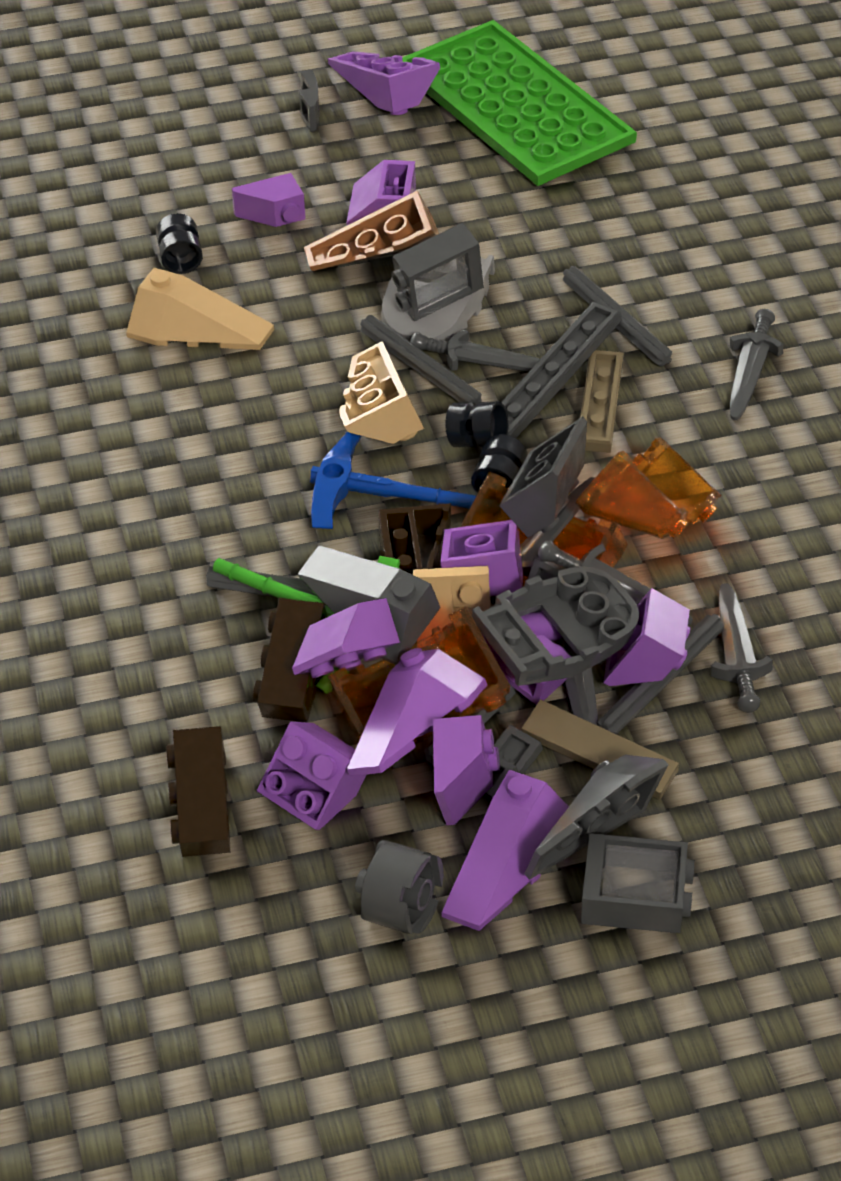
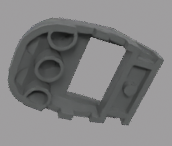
[471,566,639,686]

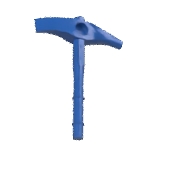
[310,432,498,529]

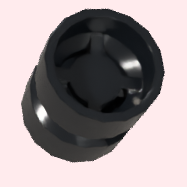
[156,213,203,274]
[445,401,509,447]
[471,434,528,502]

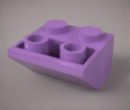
[346,160,416,225]
[292,598,400,678]
[257,721,367,830]

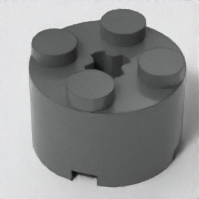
[355,840,444,934]

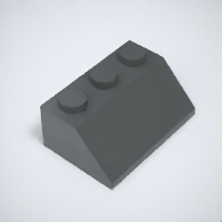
[500,416,587,538]

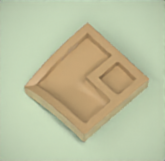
[413,566,491,651]

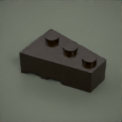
[378,503,451,575]
[253,598,328,723]
[166,726,231,857]

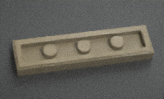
[580,350,624,453]
[521,699,679,800]

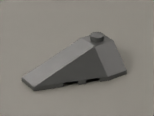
[298,545,441,665]
[524,755,669,880]

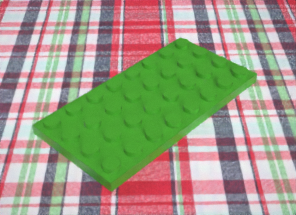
[402,20,637,186]

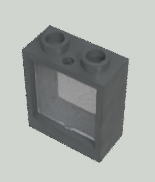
[391,222,484,321]
[581,833,695,934]

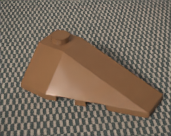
[304,190,439,271]

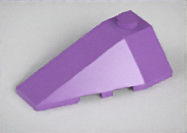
[328,52,440,115]
[347,648,487,776]
[442,770,569,931]

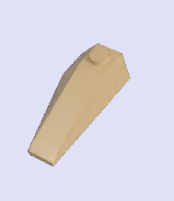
[126,268,274,350]
[339,341,424,444]

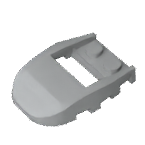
[381,255,495,342]

